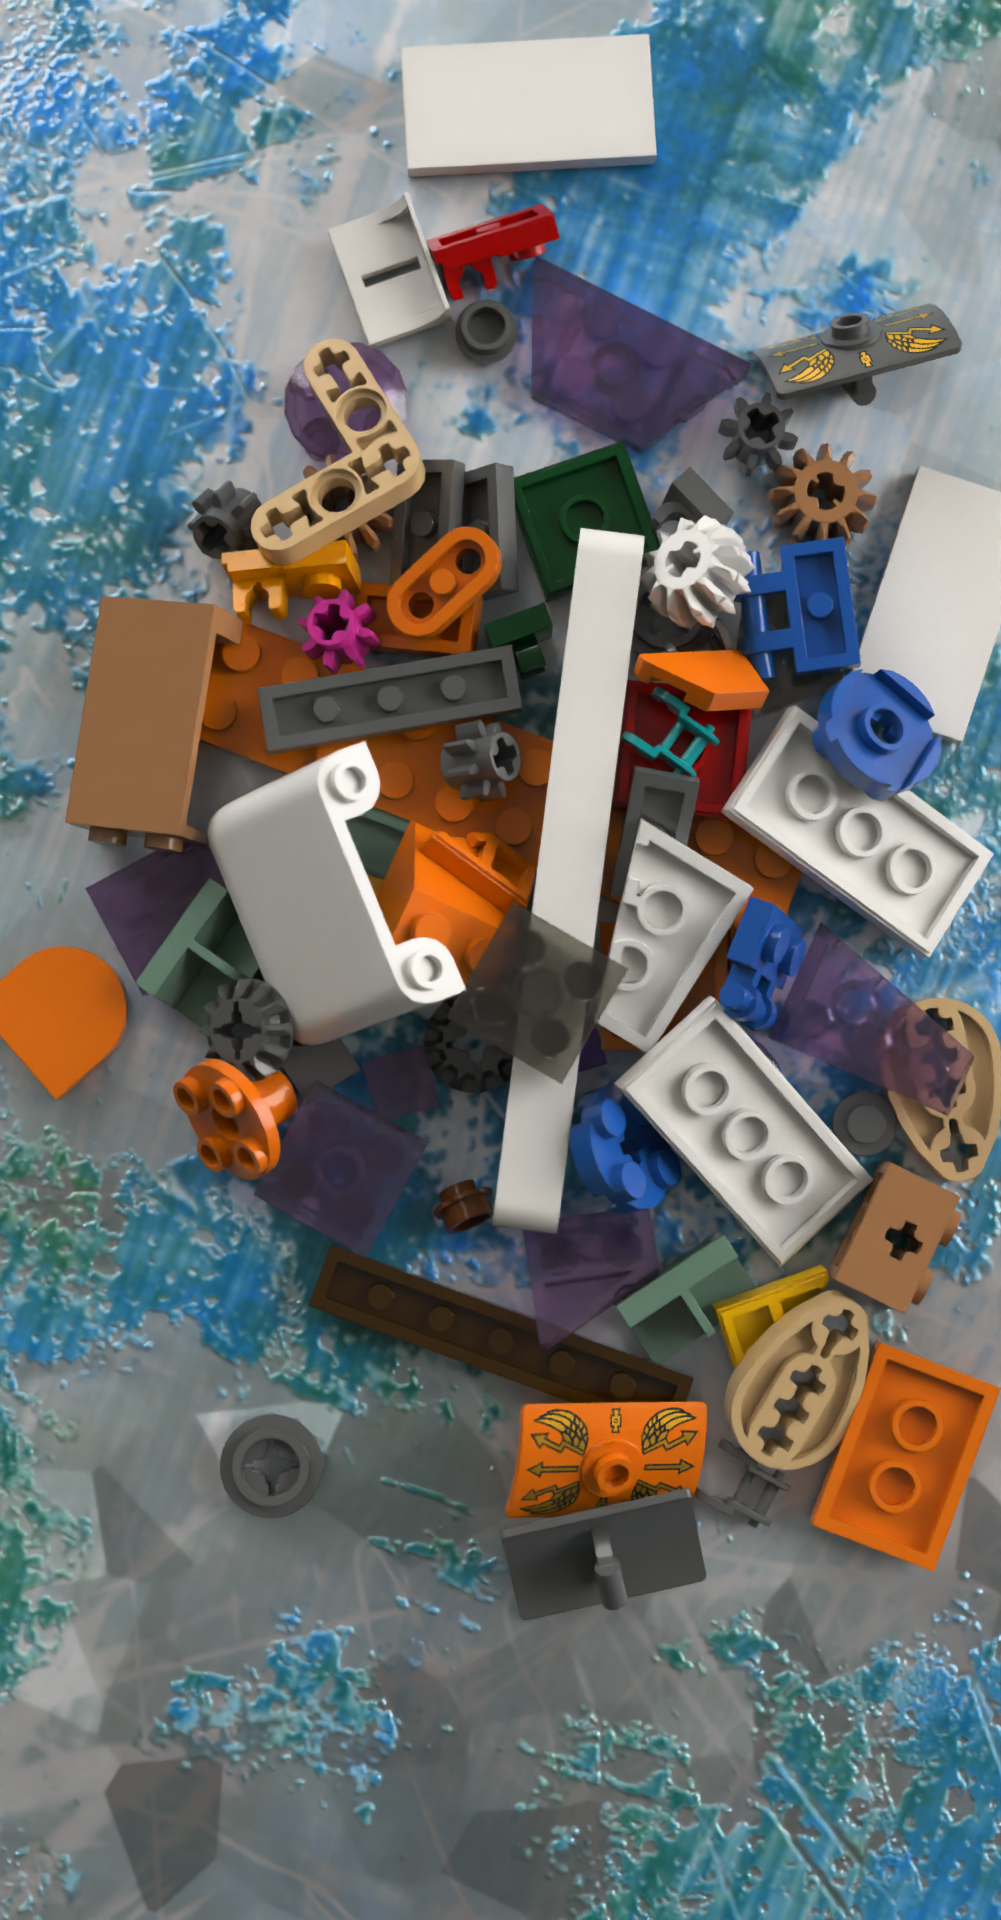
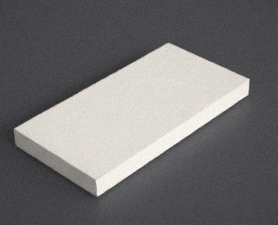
[401,34,657,177]
[850,466,1001,745]
[721,705,994,959]
[614,995,874,1267]

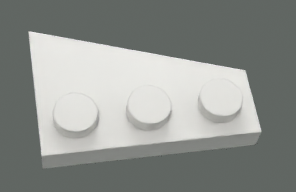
[593,819,754,1053]

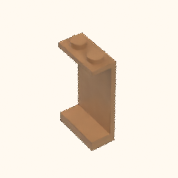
[65,596,244,853]

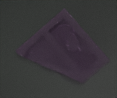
[523,1209,659,1350]

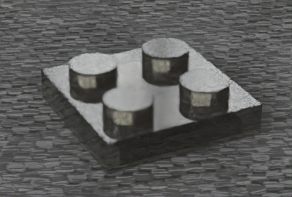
[447,902,628,1084]

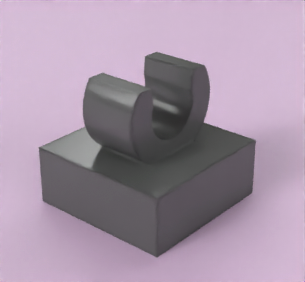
[650,467,734,531]

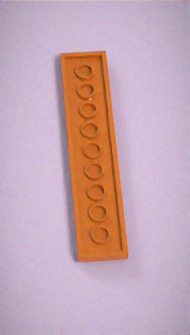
[199,623,802,944]

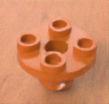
[173,1058,297,1180]

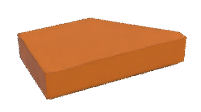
[633,649,769,712]
[419,831,537,919]

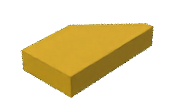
[711,1264,830,1368]

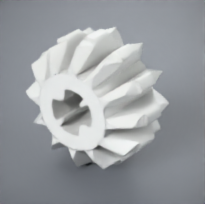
[640,515,755,630]

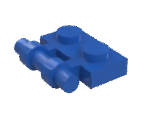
[734,537,861,682]
[719,896,806,1032]

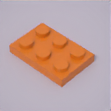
[809,1340,1001,1572]

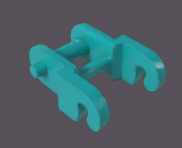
[620,687,720,777]

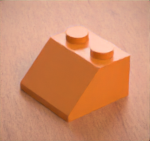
[376,821,521,998]

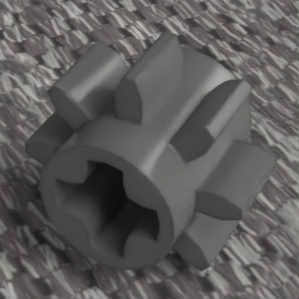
[718,392,798,477]
[187,481,262,559]
[440,720,521,802]

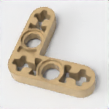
[250,339,426,565]

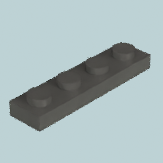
[257,645,523,755]

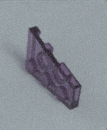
[769,922,975,1116]

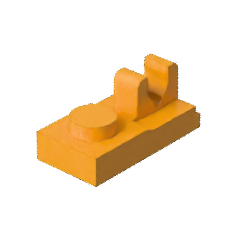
[221,540,361,624]

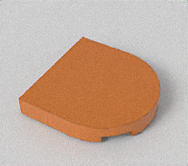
[0,946,128,1100]

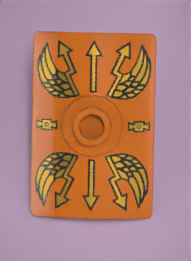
[505,1401,707,1518]

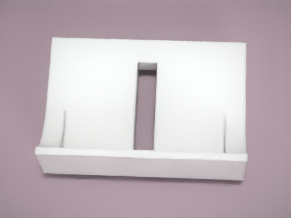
[328,191,452,349]

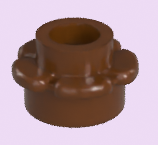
[433,1180,494,1234]

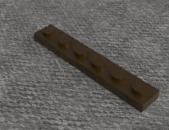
[308,1243,694,1403]

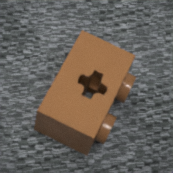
[827,1161,962,1314]

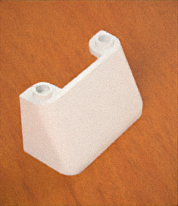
[207,741,466,1046]

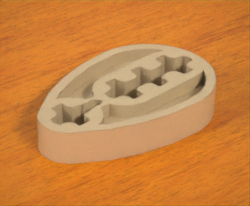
[875,998,1001,1182]
[724,1290,869,1470]

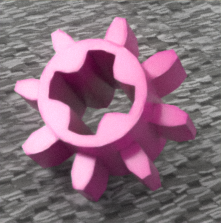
[298,589,381,674]

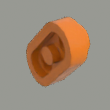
[387,527,502,639]

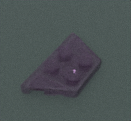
[531,256,751,454]

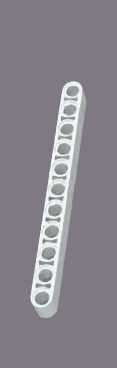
[492,528,645,1234]

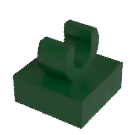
[484,602,553,680]

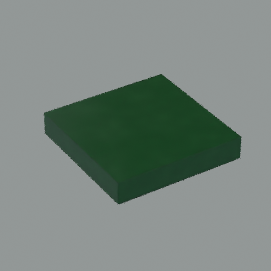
[514,440,661,603]

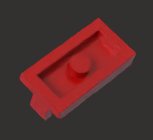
[426,203,560,300]

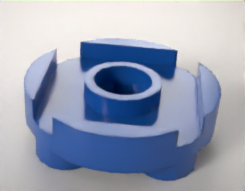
[812,669,941,801]
[570,1083,681,1215]

